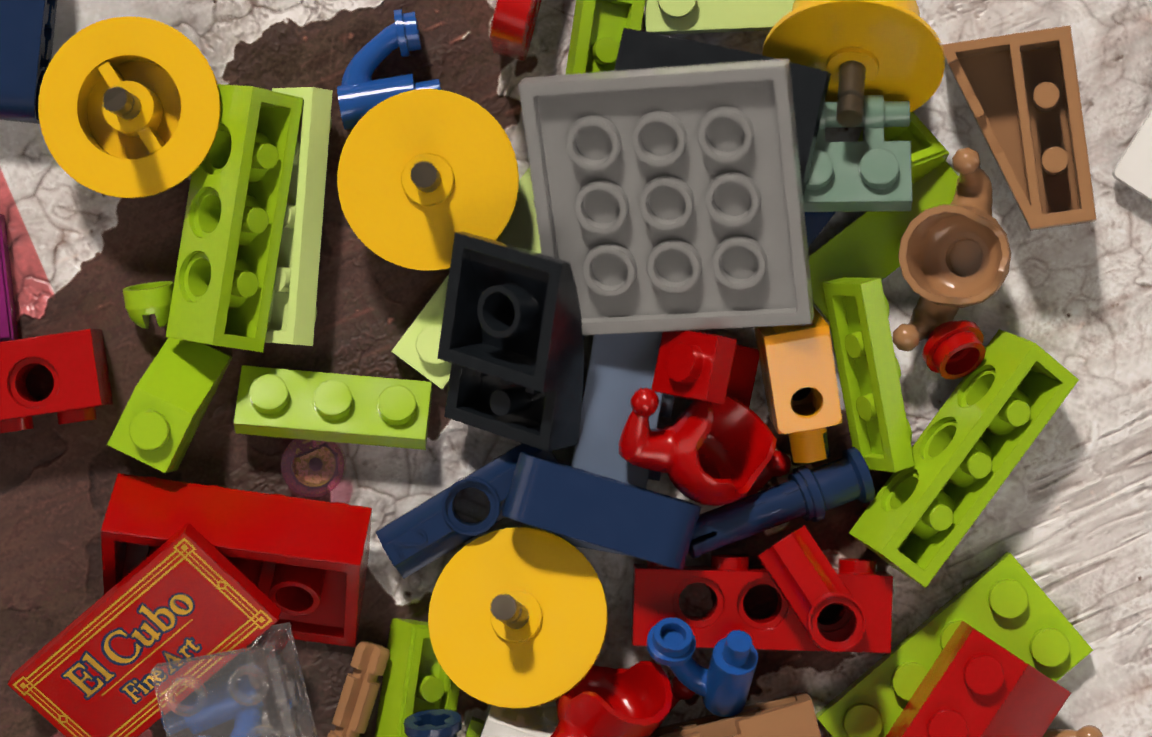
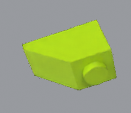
[107,337,232,473]

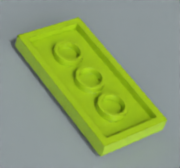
[815,552,1093,737]

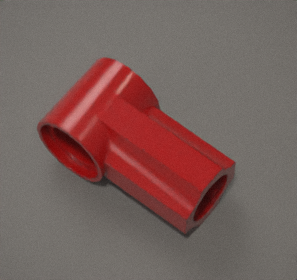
[757,525,867,652]

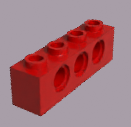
[0,329,113,434]
[631,554,893,653]

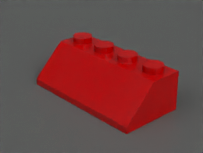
[101,473,372,648]
[885,621,1071,737]

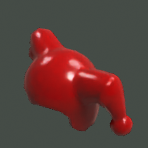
[618,388,791,506]
[550,661,695,737]

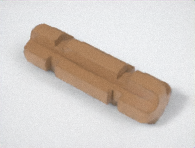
[328,641,390,737]

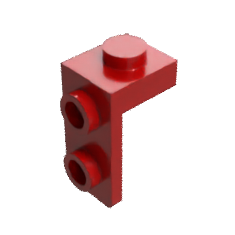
[651,330,760,407]

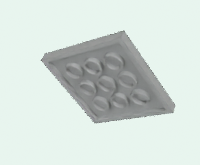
[519,59,814,335]

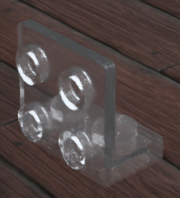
[151,622,318,737]

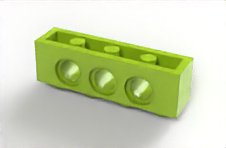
[166,84,303,352]
[849,329,1079,588]

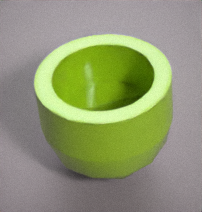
[123,281,174,329]

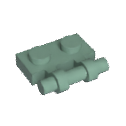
[803,95,913,212]

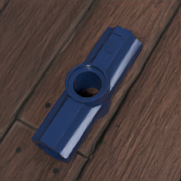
[375,443,558,579]

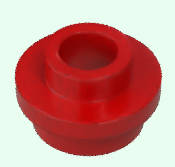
[922,320,986,380]

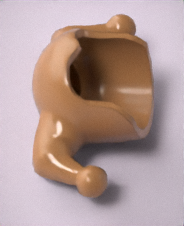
[893,147,1011,351]

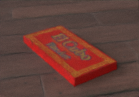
[7,523,281,737]

